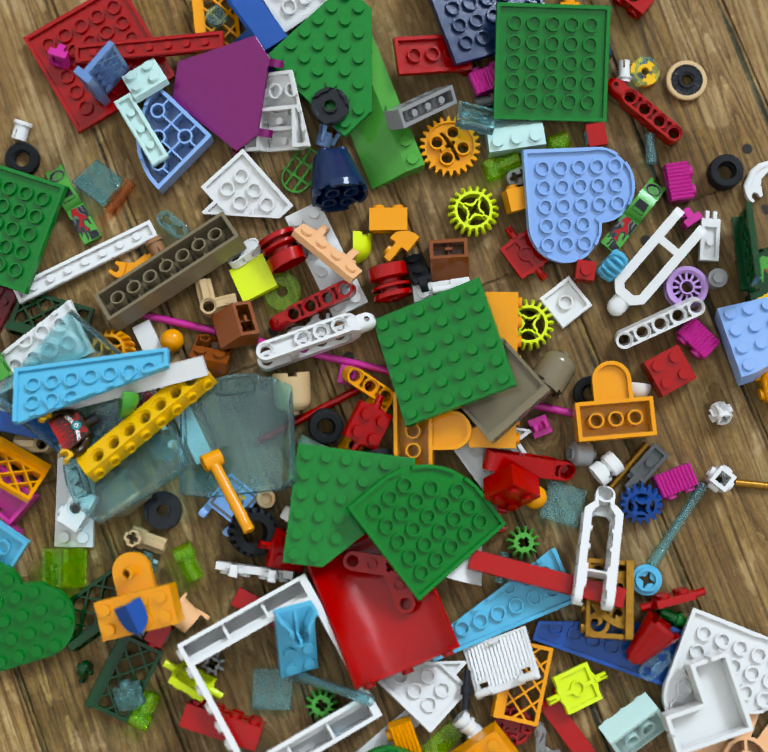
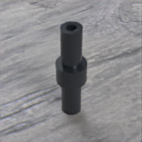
[460,670,472,711]

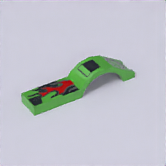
[45,164,102,246]
[600,177,667,252]

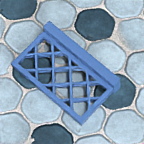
[73,40,130,107]

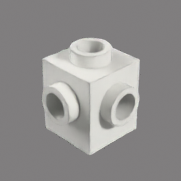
[704,465,737,493]

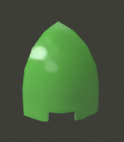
[118,391,140,419]

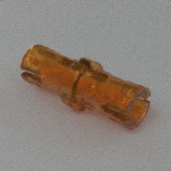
[103,178,136,215]

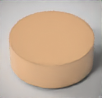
[255,489,276,508]

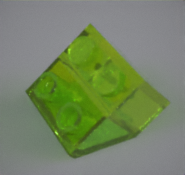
[41,548,87,588]

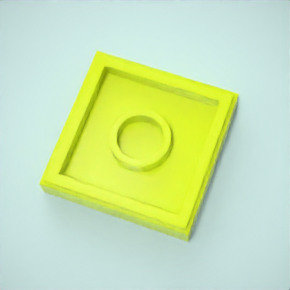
[229,253,279,301]

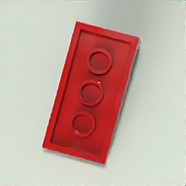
[392,34,472,77]

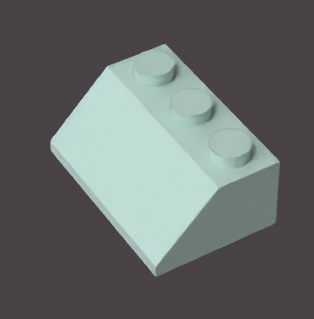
[482,119,546,158]
[598,692,665,752]

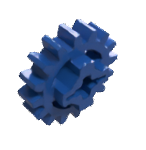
[619,483,663,524]

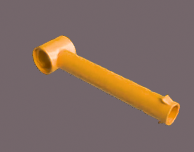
[199,448,255,534]

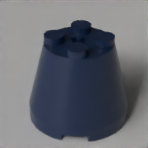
[310,146,368,212]

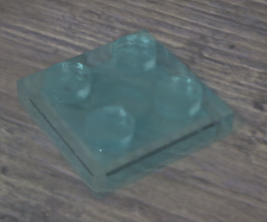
[455,101,495,135]
[539,480,587,528]
[252,668,293,710]

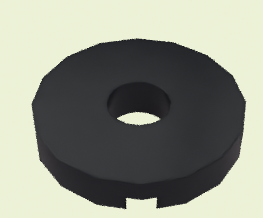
[311,87,349,126]
[143,491,183,530]

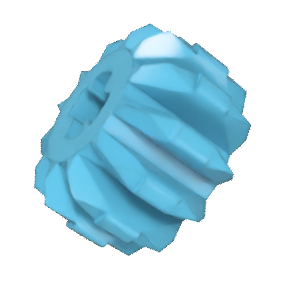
[597,249,629,282]

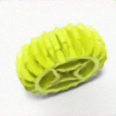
[448,186,499,237]
[518,299,554,351]

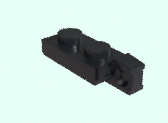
[403,253,432,293]

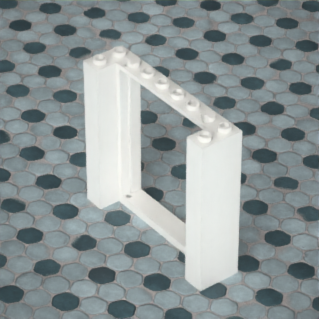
[176,573,382,752]

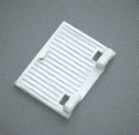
[463,626,541,700]

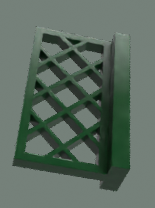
[731,202,762,292]
[5,294,95,337]
[67,569,117,652]
[85,635,163,723]

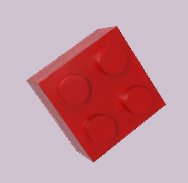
[640,344,697,398]
[483,463,540,511]

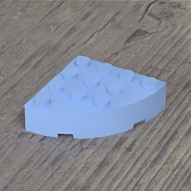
[136,89,215,195]
[714,297,768,386]

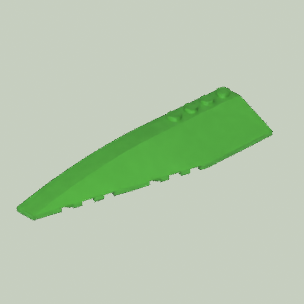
[350,36,425,190]

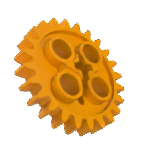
[419,116,481,178]

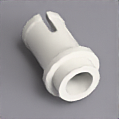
[617,59,632,85]

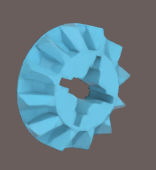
[634,564,662,596]

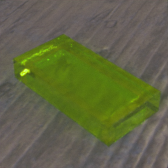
[421,720,463,752]

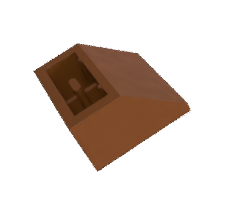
[428,238,469,282]
[211,300,260,350]
[188,333,234,381]

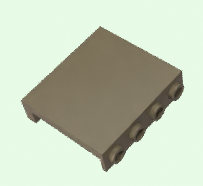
[461,338,552,444]

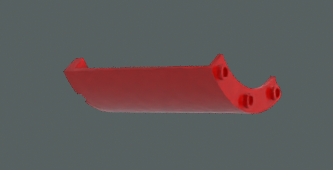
[307,534,460,691]

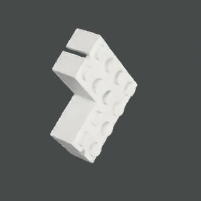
[659,649,754,752]

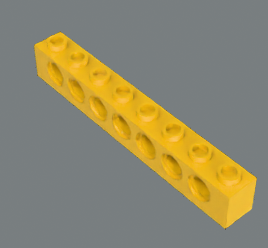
[75,369,218,483]

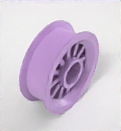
[663,266,709,309]

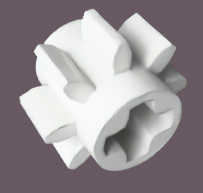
[708,401,734,425]

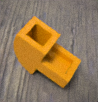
[383,230,420,263]

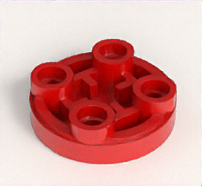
[493,705,533,746]

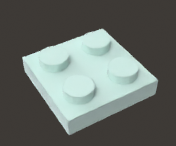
[122,57,170,104]

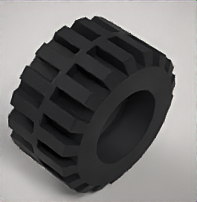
[227,507,279,558]

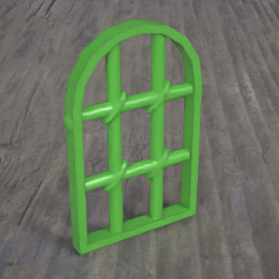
[281,147,318,194]

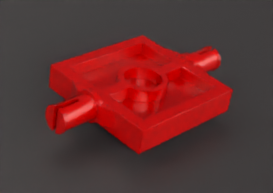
[499,225,550,282]
[342,394,393,451]
[257,527,304,573]
[639,586,706,612]

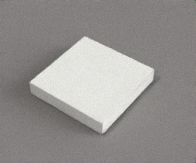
[539,276,592,329]

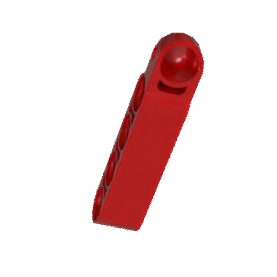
[608,78,683,146]
[269,280,356,332]
[482,448,575,481]

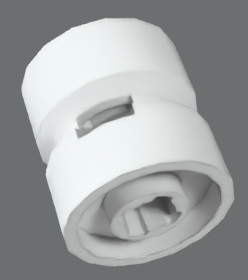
[588,450,625,487]

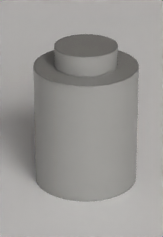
[705,268,728,291]

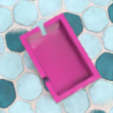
[0,459,41,525]

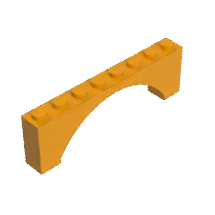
[469,292,522,448]

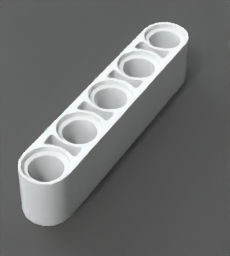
[614,297,705,349]

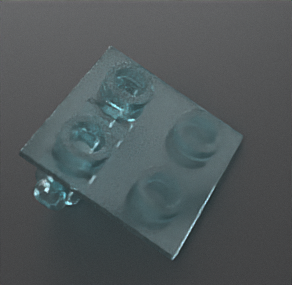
[72,159,126,206]

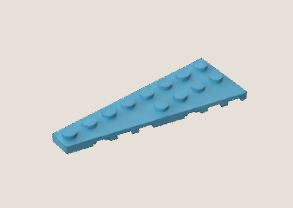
[12,347,170,425]
[433,547,571,662]

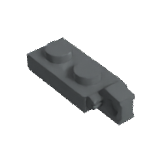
[623,443,669,489]

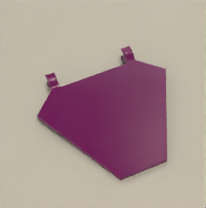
[173,36,284,151]

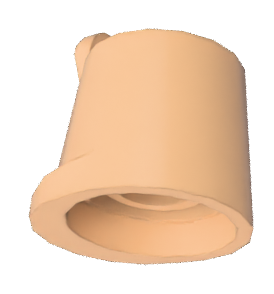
[173,592,210,633]

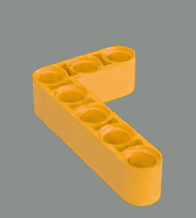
[337,366,393,451]

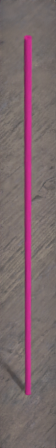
[141,312,573,418]

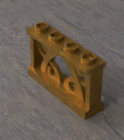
[580,558,634,642]

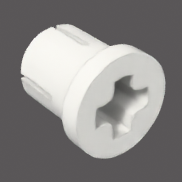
[11,119,33,142]

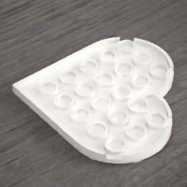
[662,607,768,714]

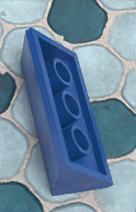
[226,0,287,52]

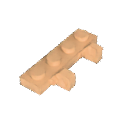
[291,223,362,284]

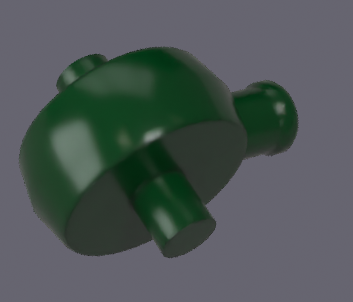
[76,660,94,683]

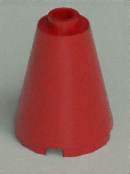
[626,610,680,665]

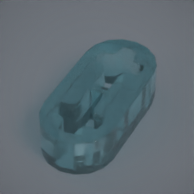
[156,210,189,240]
[638,649,672,681]

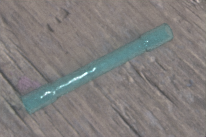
[647,481,708,568]
[292,672,375,707]

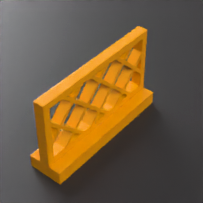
[191,0,240,55]
[0,436,52,503]
[490,643,554,727]

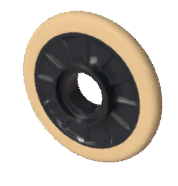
[666,60,707,101]

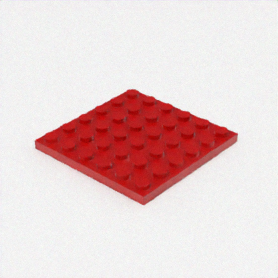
[23,0,176,134]

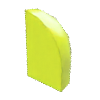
[353,231,372,264]

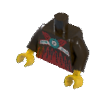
[38,409,100,464]

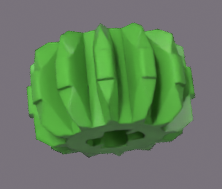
[506,526,540,559]
[305,687,339,721]

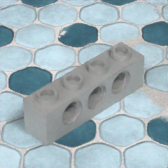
[384,85,458,130]

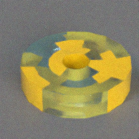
[630,56,660,88]

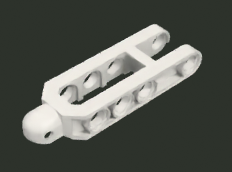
[607,206,707,316]
[256,312,376,372]
[571,485,624,611]

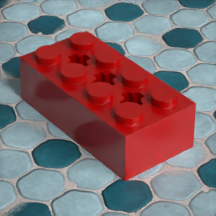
[179,698,266,752]

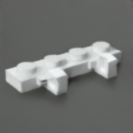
[215,560,295,583]

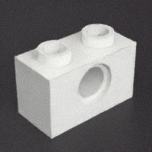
[56,486,101,532]

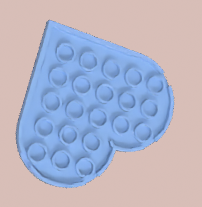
[521,147,635,264]

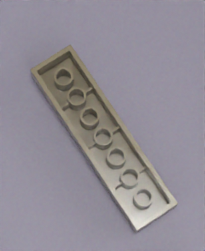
[94,211,247,332]

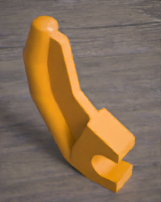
[108,253,152,279]

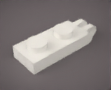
[698,210,721,263]

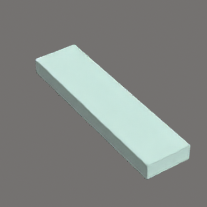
[114,92,170,168]

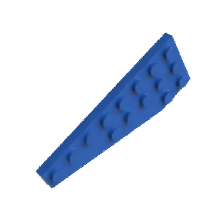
[532,620,682,686]

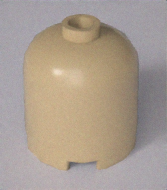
[272,371,311,415]

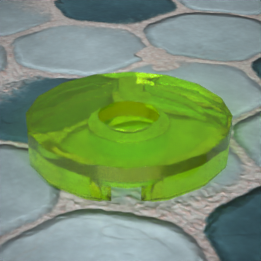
[264,273,302,311]

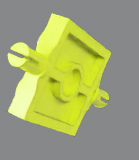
[162,659,224,703]
[546,662,608,715]

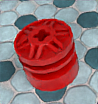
[258,227,308,274]
[367,261,413,303]

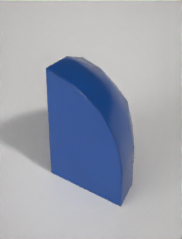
[114,597,147,635]

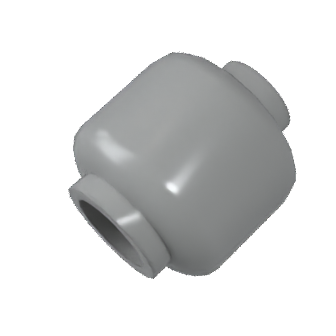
[566,441,597,467]

